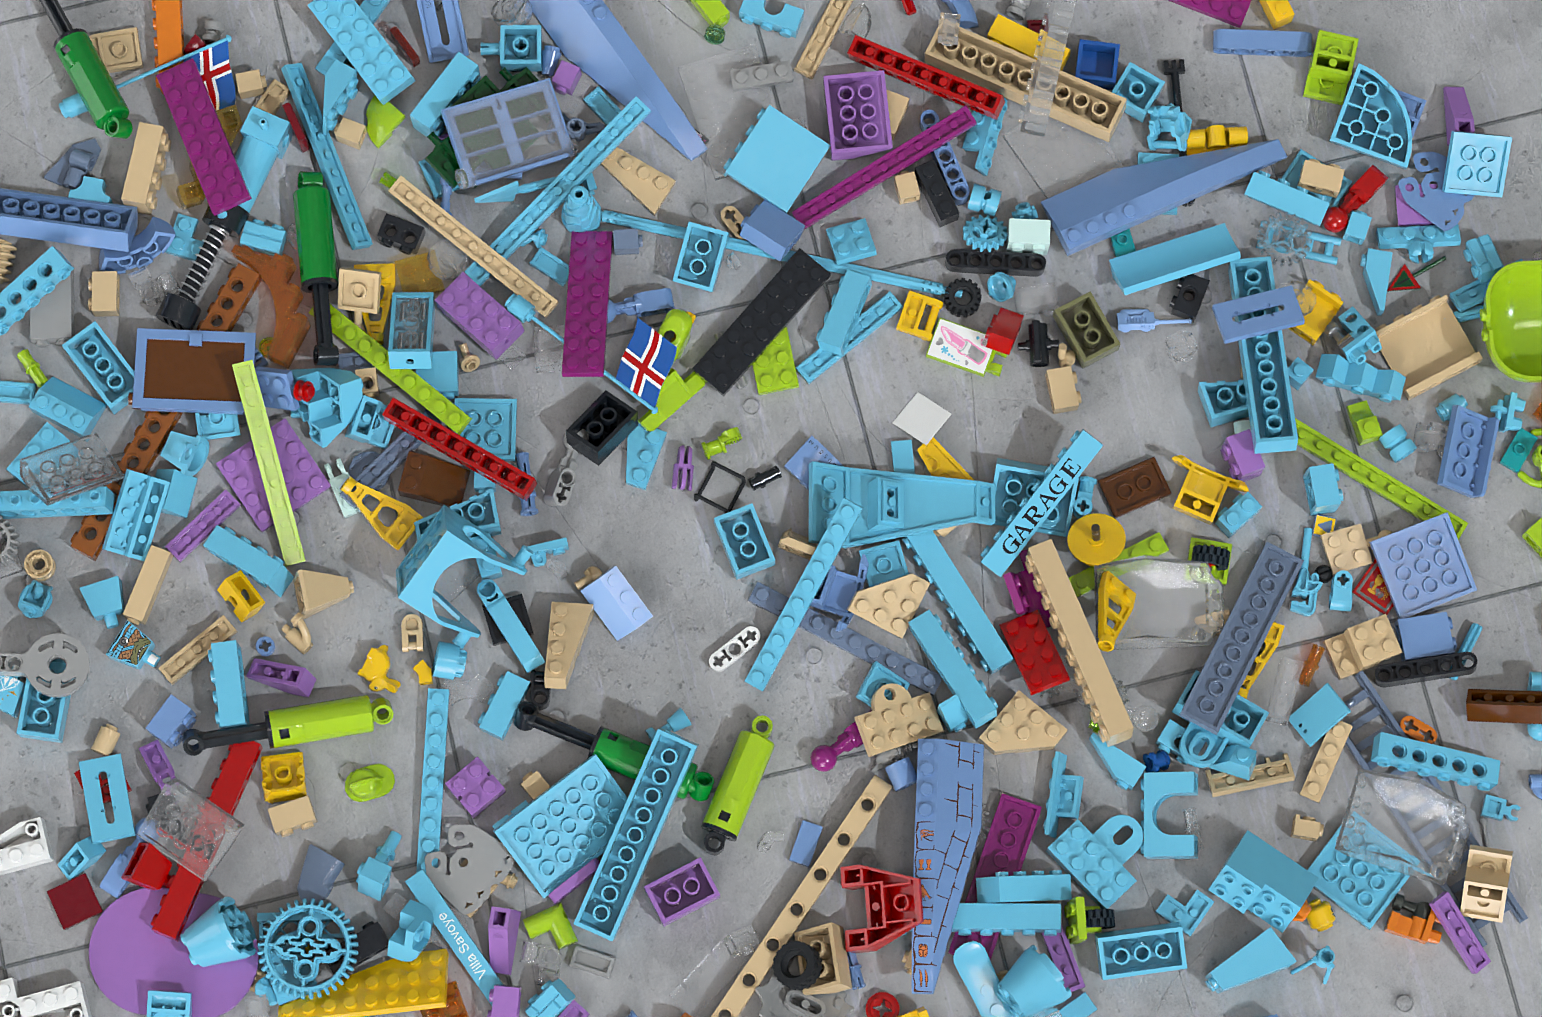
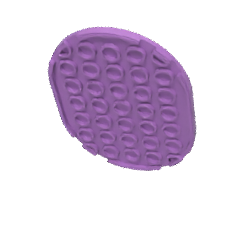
[89,888,259,1017]

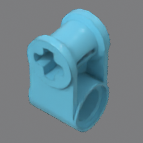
[1329,570,1353,612]

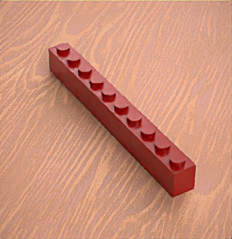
[151,741,263,942]

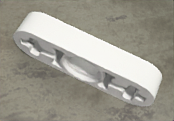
[709,626,760,672]

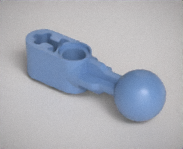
[607,288,675,324]
[100,817,162,899]

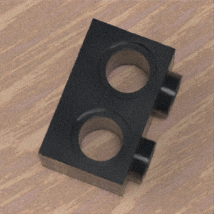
[377,213,426,255]

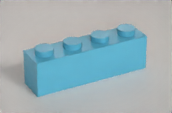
[1244,170,1330,227]
[816,270,872,356]

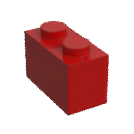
[985,308,1024,355]

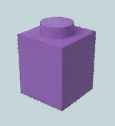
[552,60,582,96]

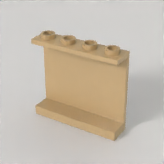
[1375,295,1483,401]

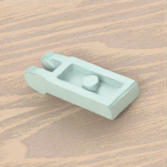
[324,458,361,518]

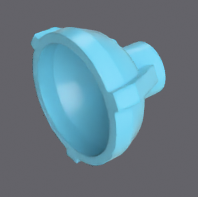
[987,272,1016,302]

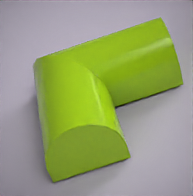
[522,902,578,950]

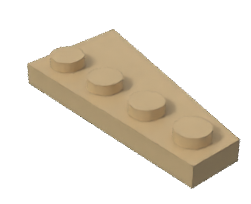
[601,147,676,216]

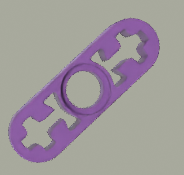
[548,858,600,904]

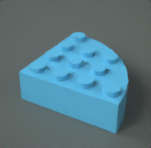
[1329,63,1412,169]

